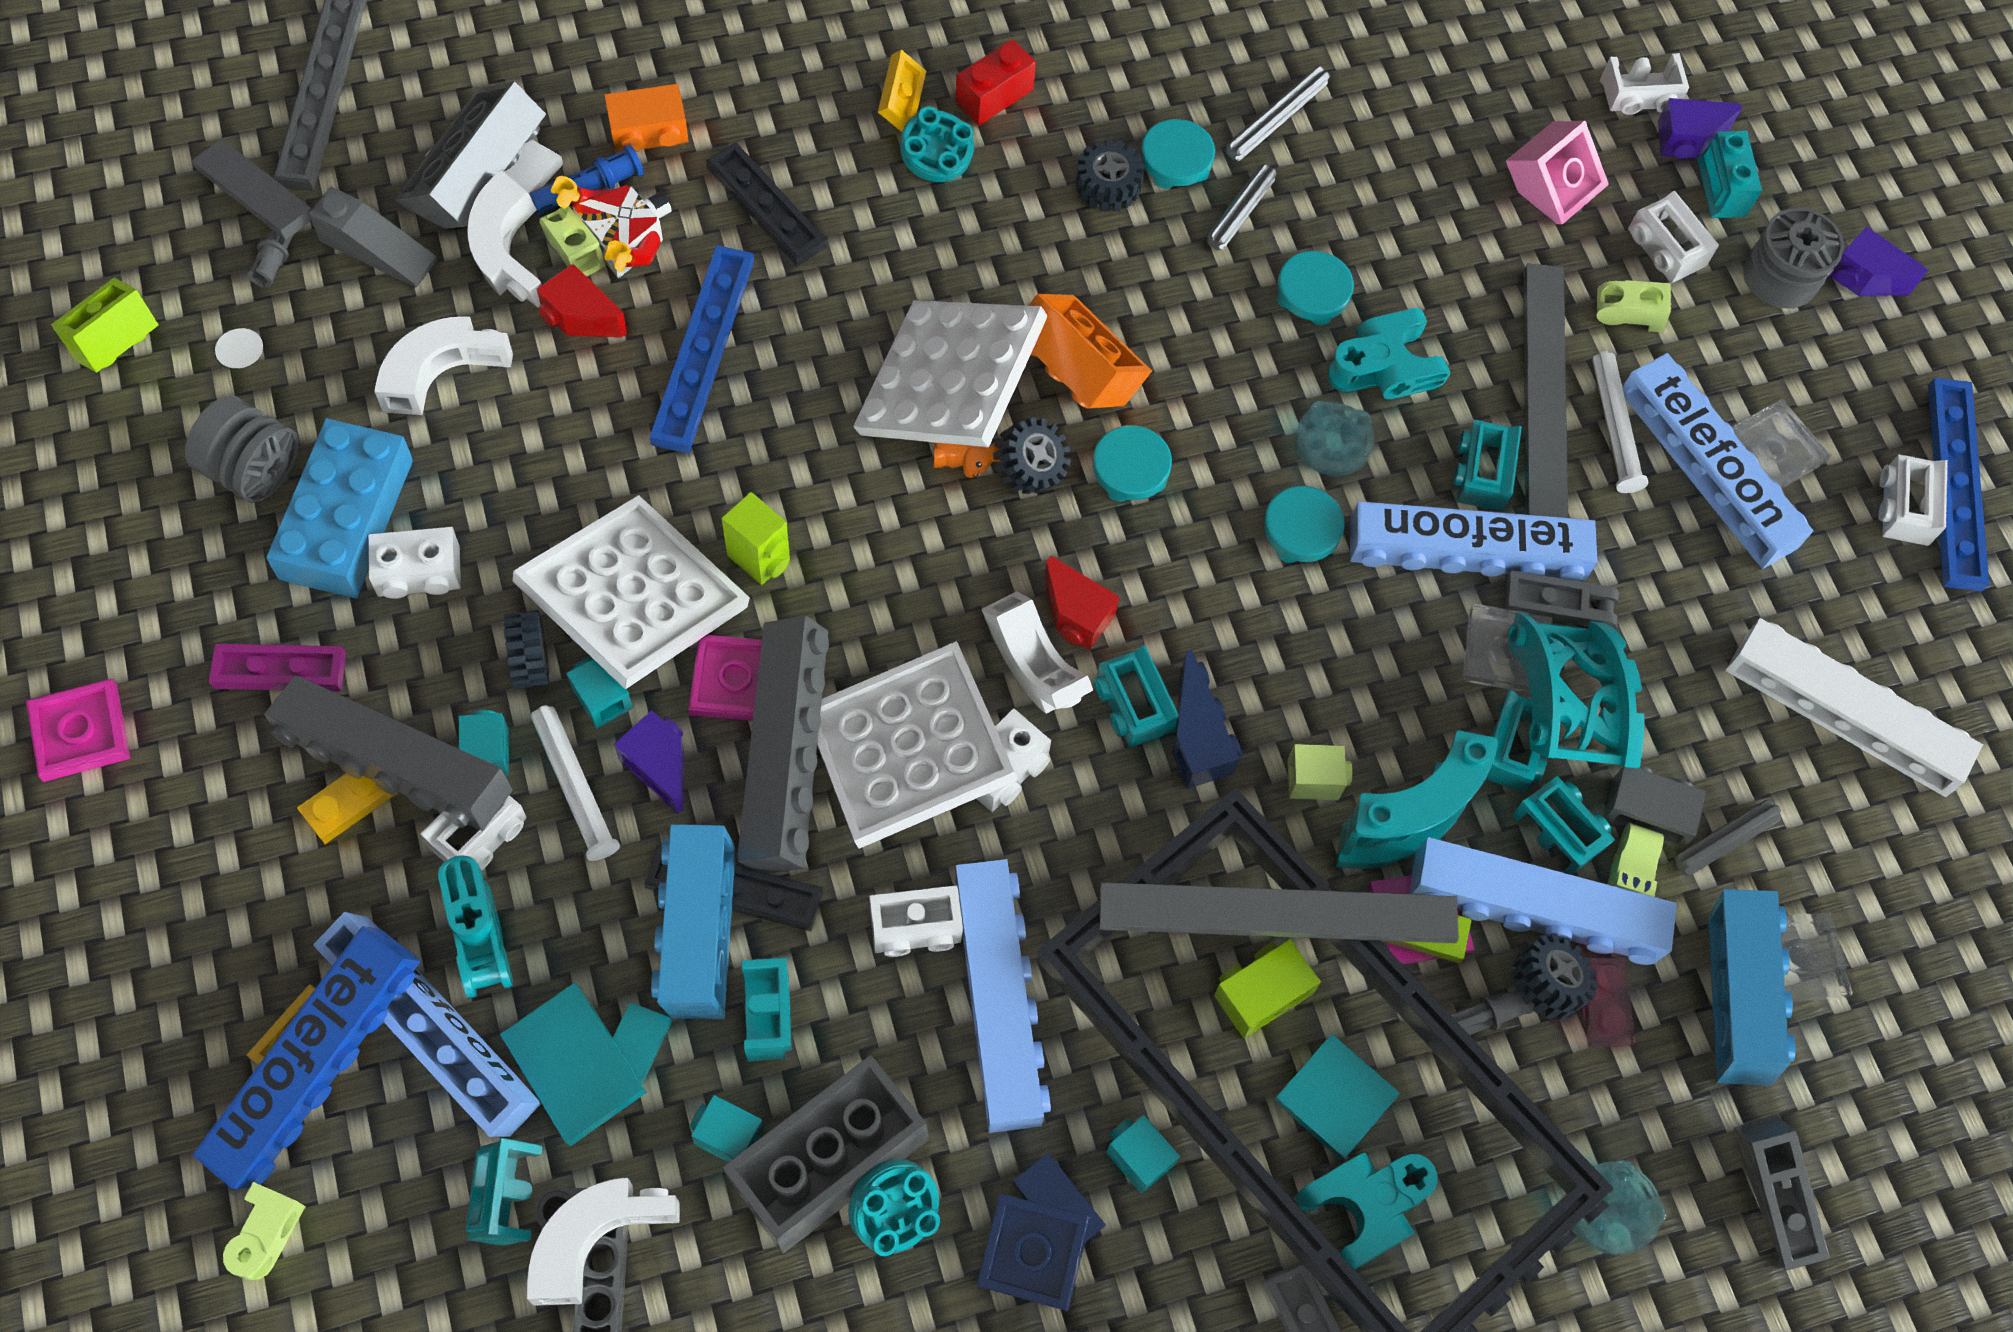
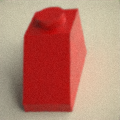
[536,264,627,338]
[1044,556,1120,650]

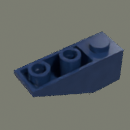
[1172,650,1241,789]

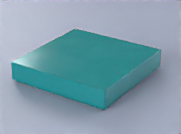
[1274,1034,1400,1161]

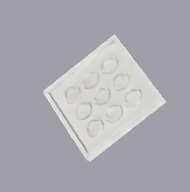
[853,300,1047,447]
[512,495,750,689]
[817,641,1018,849]

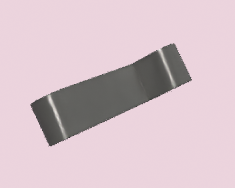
[534,1188,629,1332]

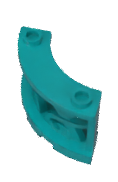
[1508,612,1644,769]
[1335,731,1498,869]

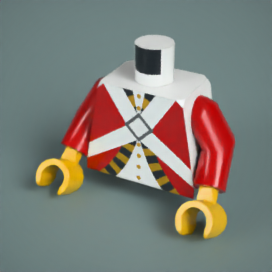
[550,176,671,278]

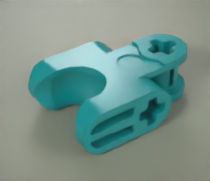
[1327,308,1451,400]
[438,855,513,999]
[1294,1152,1438,1270]

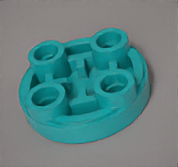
[900,106,974,182]
[1141,119,1215,189]
[1277,251,1354,325]
[1092,425,1172,502]
[1264,486,1345,563]
[848,1159,940,1256]

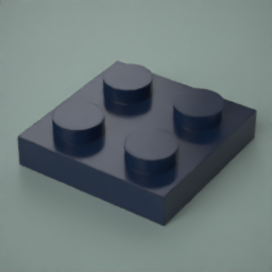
[977,1193,1091,1311]

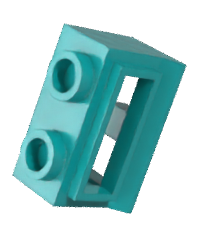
[1697,131,1762,218]
[1453,419,1522,512]
[1094,645,1179,748]
[1486,689,1547,793]
[1512,776,1615,875]
[742,958,792,1062]
[465,1138,542,1246]

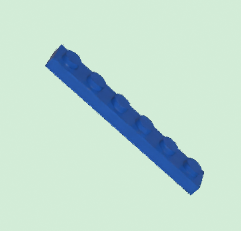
[649,245,754,454]
[1928,378,1990,591]

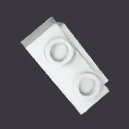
[1600,53,1689,115]
[1628,191,1719,284]
[1878,454,1947,546]
[420,796,527,871]

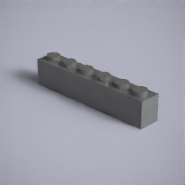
[737,615,829,873]
[264,675,513,831]

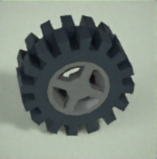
[1075,139,1144,212]
[993,417,1071,494]
[504,610,549,689]
[1511,934,1598,1021]

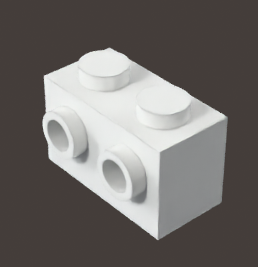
[368,527,461,599]
[976,708,1051,812]
[870,885,963,957]

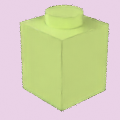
[1288,744,1352,800]

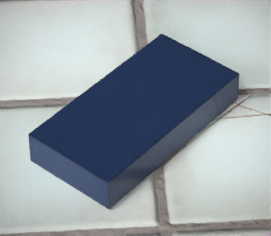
[1012,1153,1106,1243]

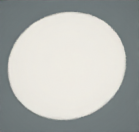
[215,328,263,368]

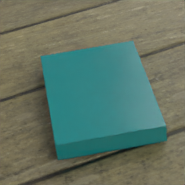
[500,982,647,1146]

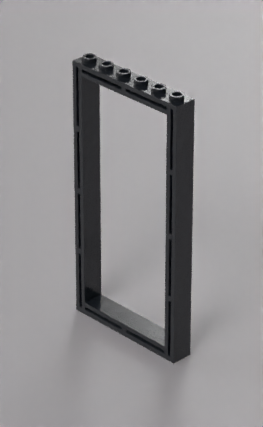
[1038,787,1614,1332]

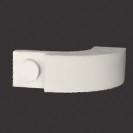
[468,170,542,307]
[374,316,513,415]
[982,591,1093,714]
[527,1178,680,1306]

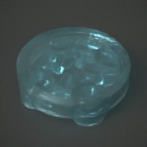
[1295,400,1375,476]
[1574,1160,1666,1255]

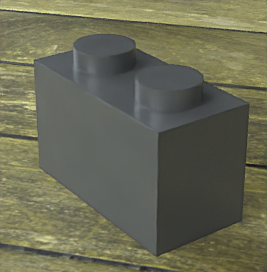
[1603,765,1706,850]

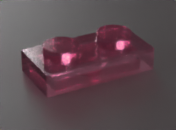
[1583,958,1636,1047]

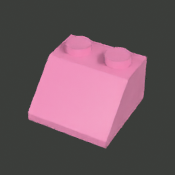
[1506,121,1609,224]

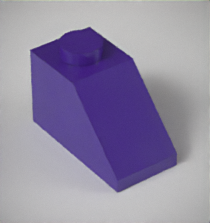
[1658,98,1741,159]
[1829,226,1929,296]
[614,710,685,814]

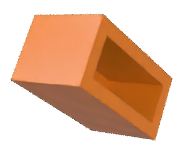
[604,84,689,153]

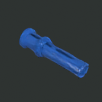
[529,144,644,216]

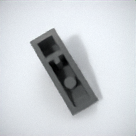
[309,187,437,288]
[1734,1115,1830,1271]

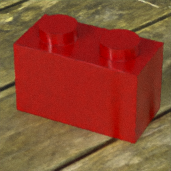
[955,39,1036,126]

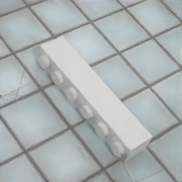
[1725,618,1983,797]

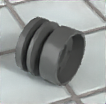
[1743,207,1844,309]
[185,395,299,503]

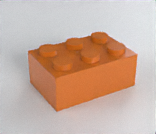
[1028,294,1152,408]

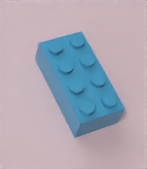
[266,418,413,599]
[651,825,736,1019]
[1707,889,1796,1086]

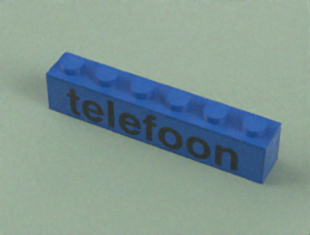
[192,926,421,1189]

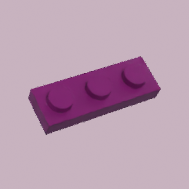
[209,644,346,691]

